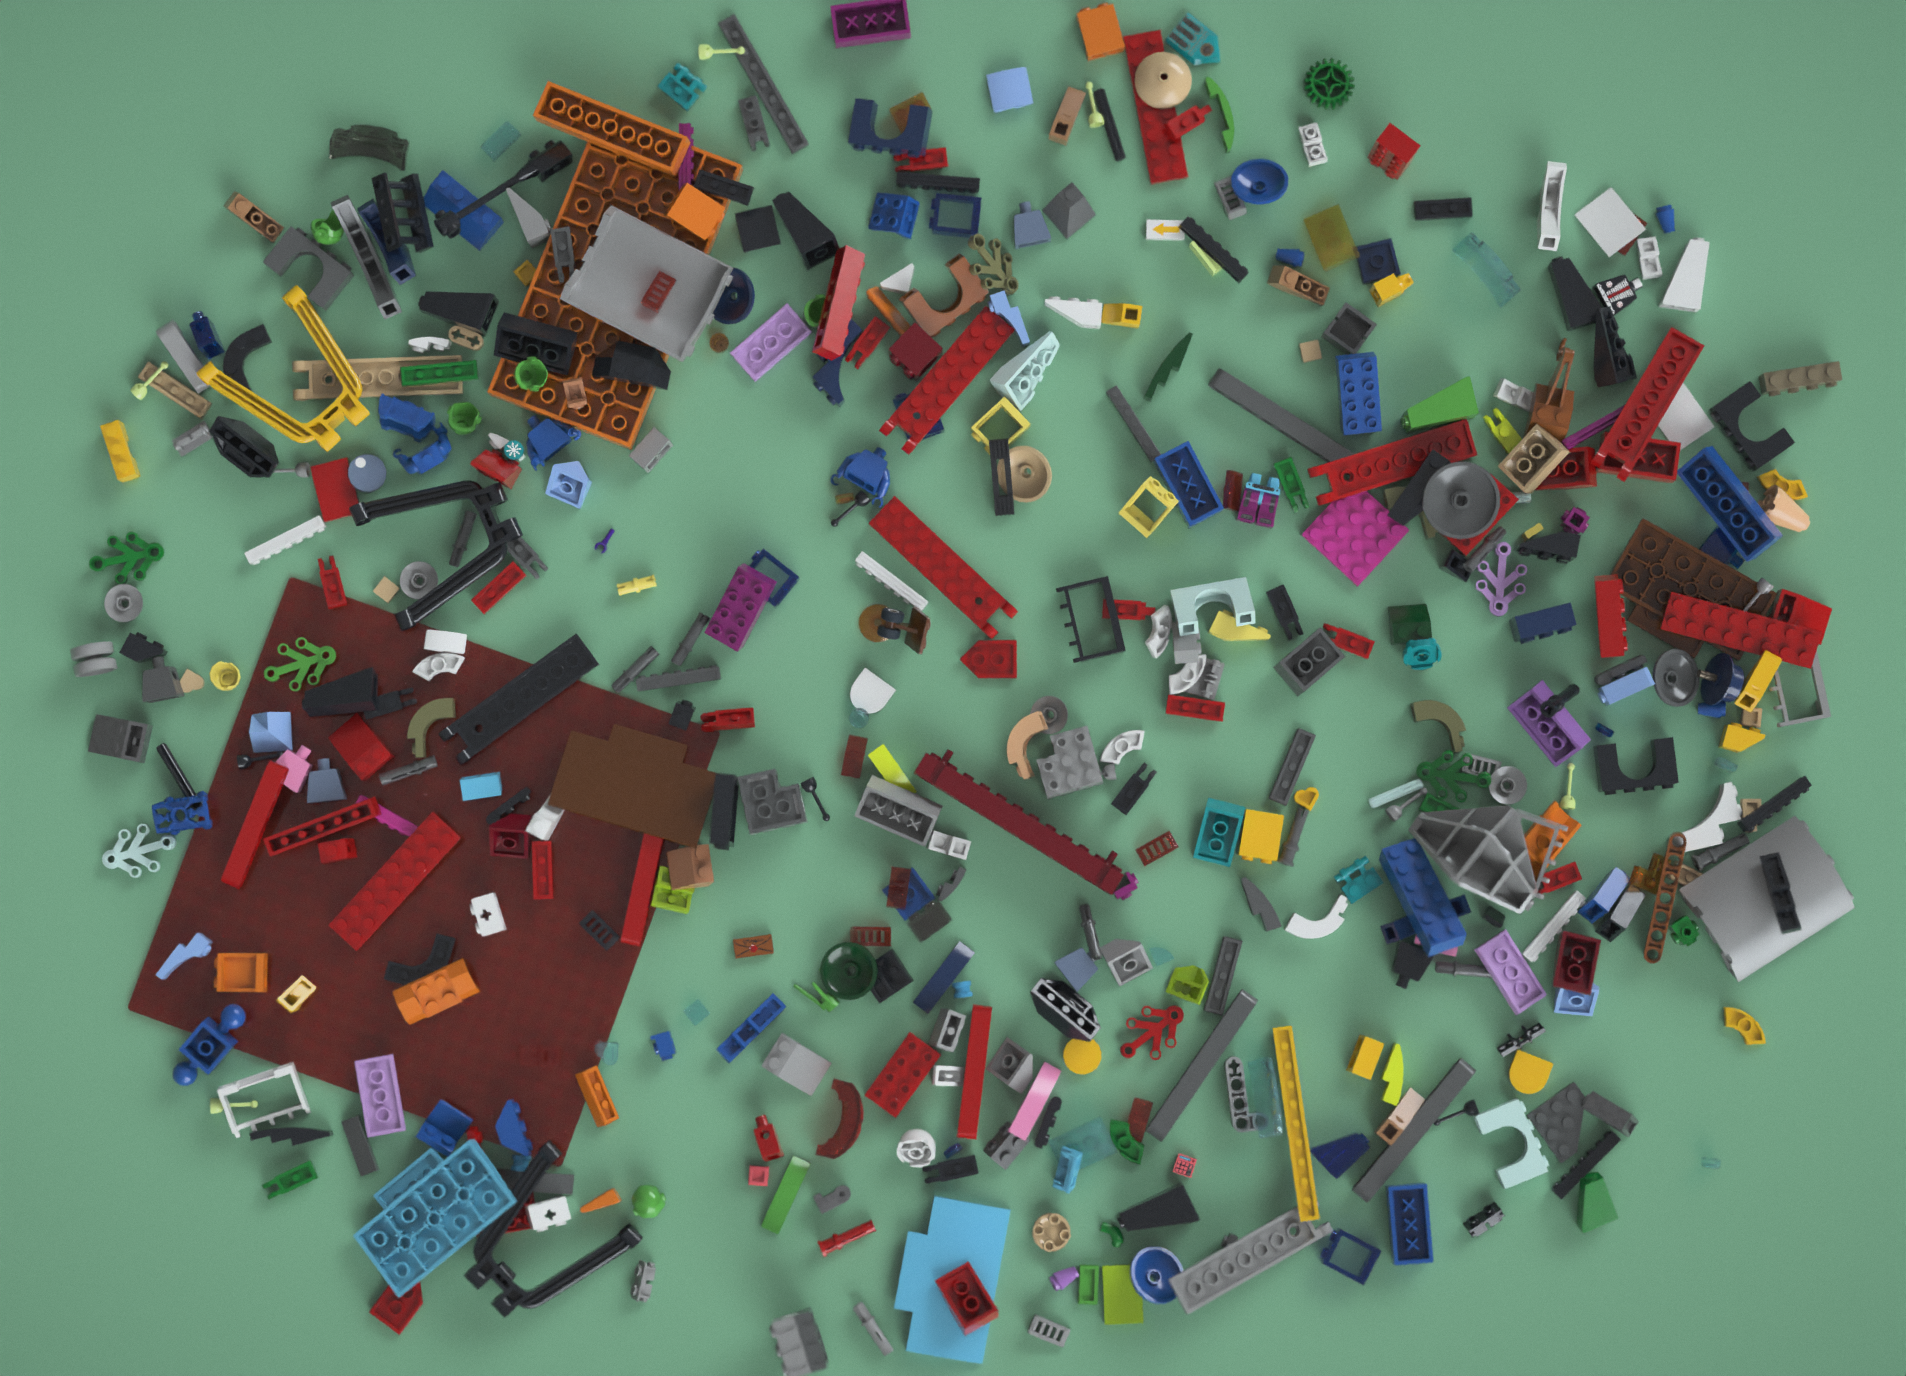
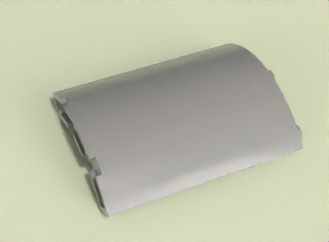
[560,205,733,362]
[1679,816,1855,982]

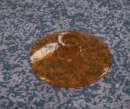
[859,604,889,642]

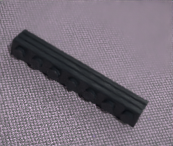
[896,172,980,194]
[1178,216,1249,283]
[1737,776,1812,832]
[1551,1131,1621,1200]

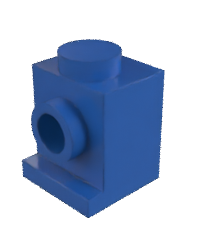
[650,1031,677,1061]

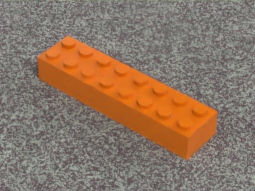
[533,81,691,177]

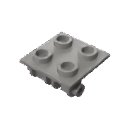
[1184,658,1225,700]

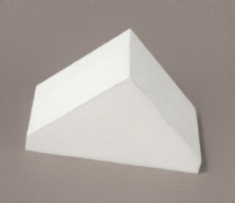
[880,263,914,295]
[932,1065,964,1086]

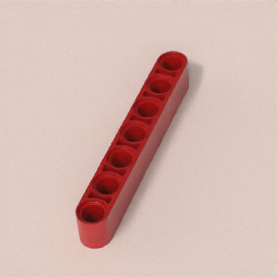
[221,761,289,889]
[621,833,664,947]
[957,1004,992,1140]

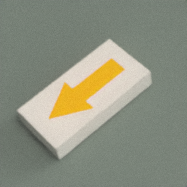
[1146,220,1184,240]

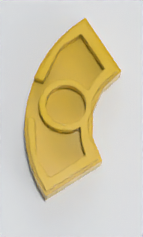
[1757,469,1808,500]
[1723,1007,1766,1045]

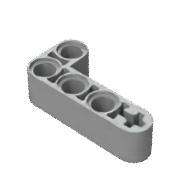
[156,319,210,394]
[1224,1056,1270,1132]

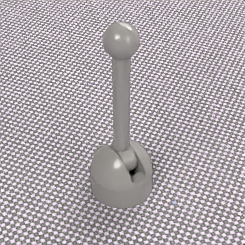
[273,462,310,478]
[1743,577,1774,611]
[1100,764,1116,780]
[1385,787,1427,822]

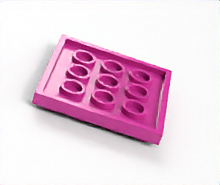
[1301,491,1409,587]

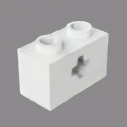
[469,893,507,937]
[525,1195,571,1232]

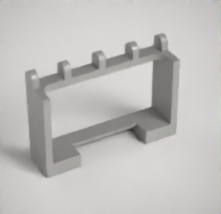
[1769,651,1831,727]
[1516,809,1568,899]

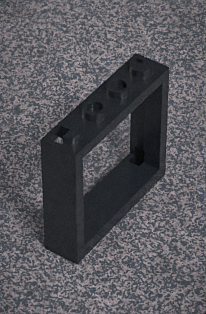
[710,773,739,850]

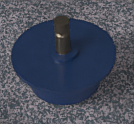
[1697,653,1744,705]

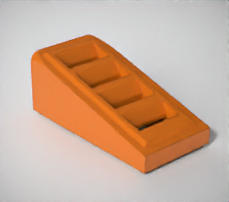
[580,1188,622,1213]

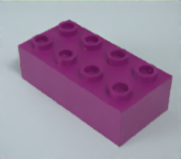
[830,0,911,49]
[704,563,777,652]

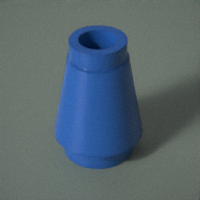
[1655,204,1675,234]
[1276,249,1305,268]
[1698,701,1726,718]

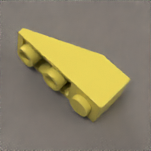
[1208,609,1271,641]

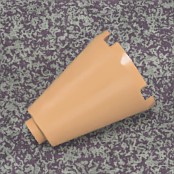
[1758,485,1810,532]

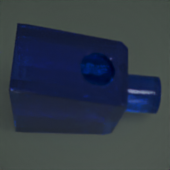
[189,311,225,360]
[1699,525,1745,569]

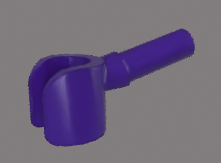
[595,529,614,554]

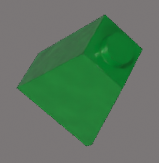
[1577,1172,1619,1234]

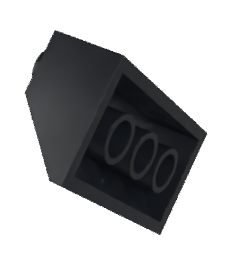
[494,312,578,375]

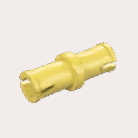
[617,574,657,596]

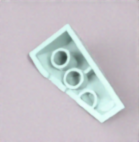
[990,331,1060,411]

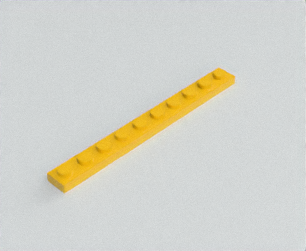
[1272,1025,1319,1222]

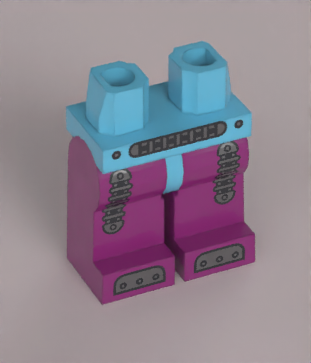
[1236,473,1280,529]

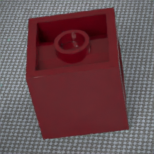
[888,322,943,382]

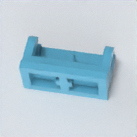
[460,772,502,801]
[1052,1146,1083,1194]

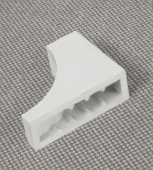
[526,794,565,841]

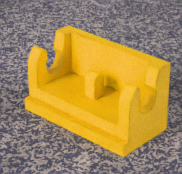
[1346,1035,1384,1080]

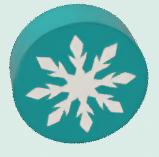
[504,440,524,460]

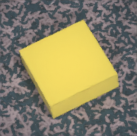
[1522,523,1544,541]

